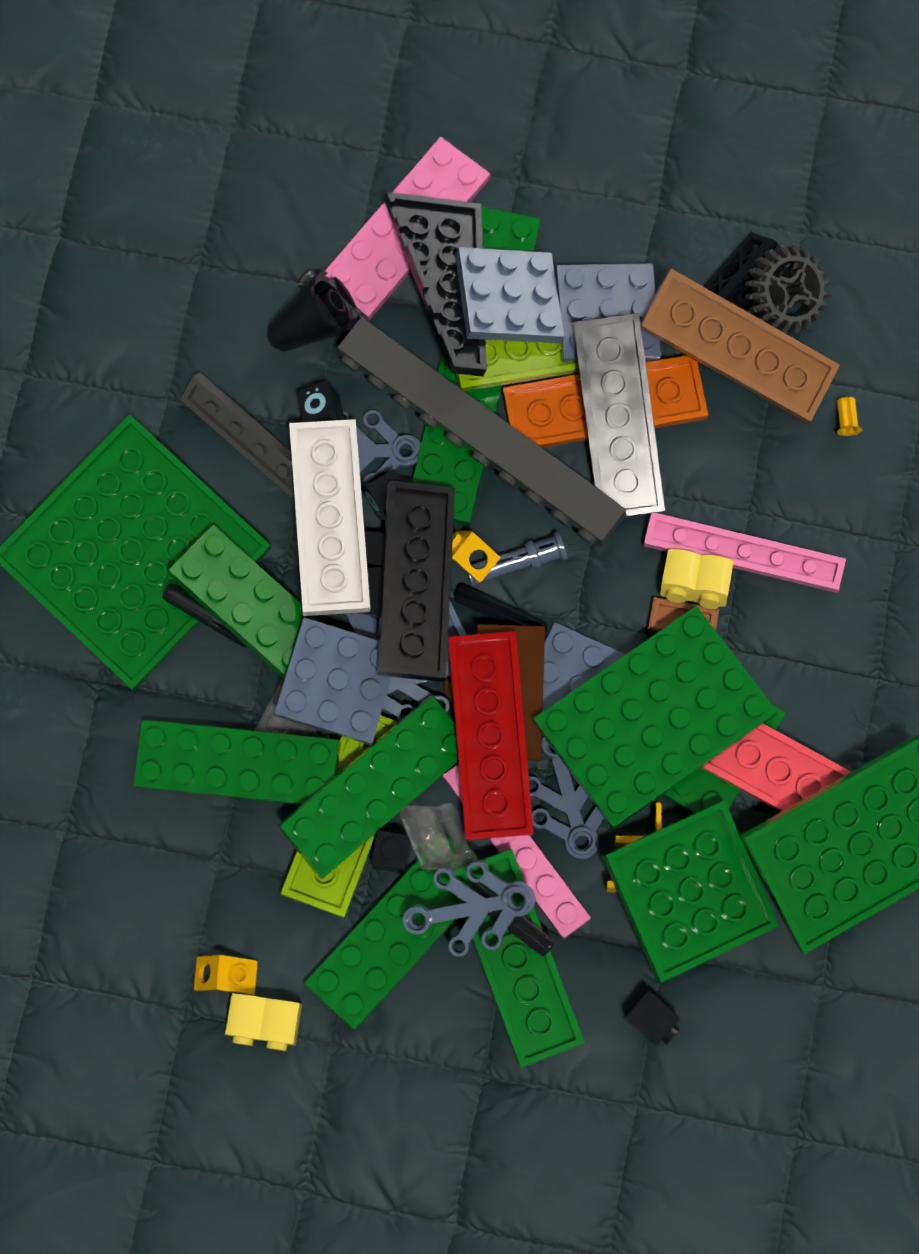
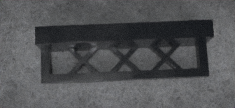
[703,232,788,311]

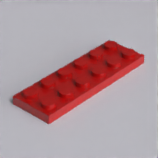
[448,631,534,841]

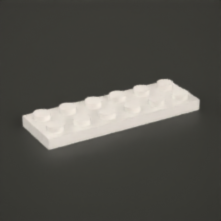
[289,419,370,616]

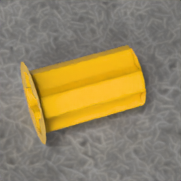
[837,397,863,436]

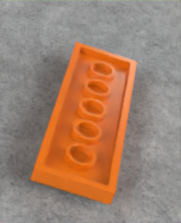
[503,355,709,448]

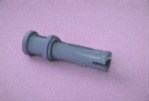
[468,531,568,586]

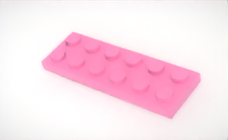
[324,137,491,320]

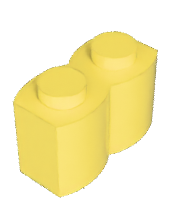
[660,549,734,609]
[225,993,302,1051]

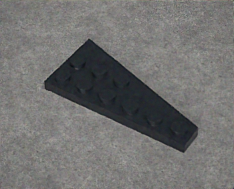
[384,192,487,377]

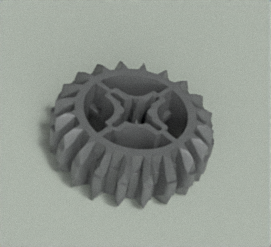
[744,245,831,333]

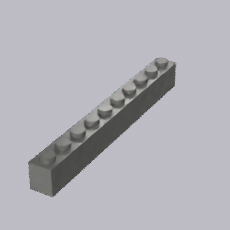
[337,317,626,547]

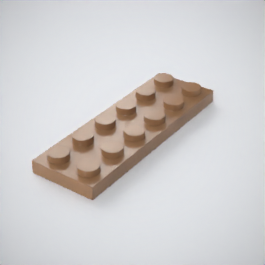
[640,269,840,423]

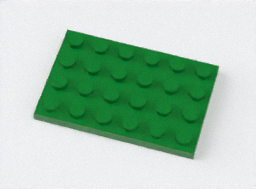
[533,606,778,830]
[741,735,919,954]

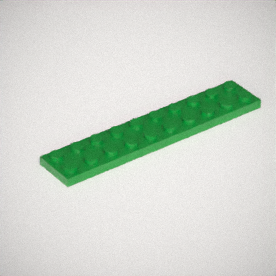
[412,206,541,526]

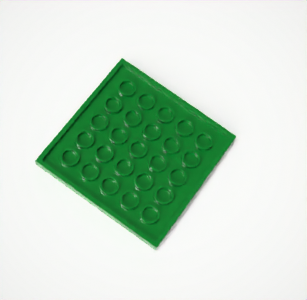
[0,414,272,691]

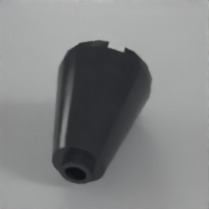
[267,272,358,352]

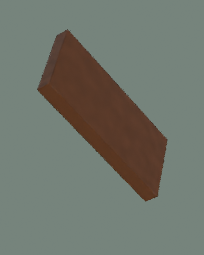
[477,625,545,762]

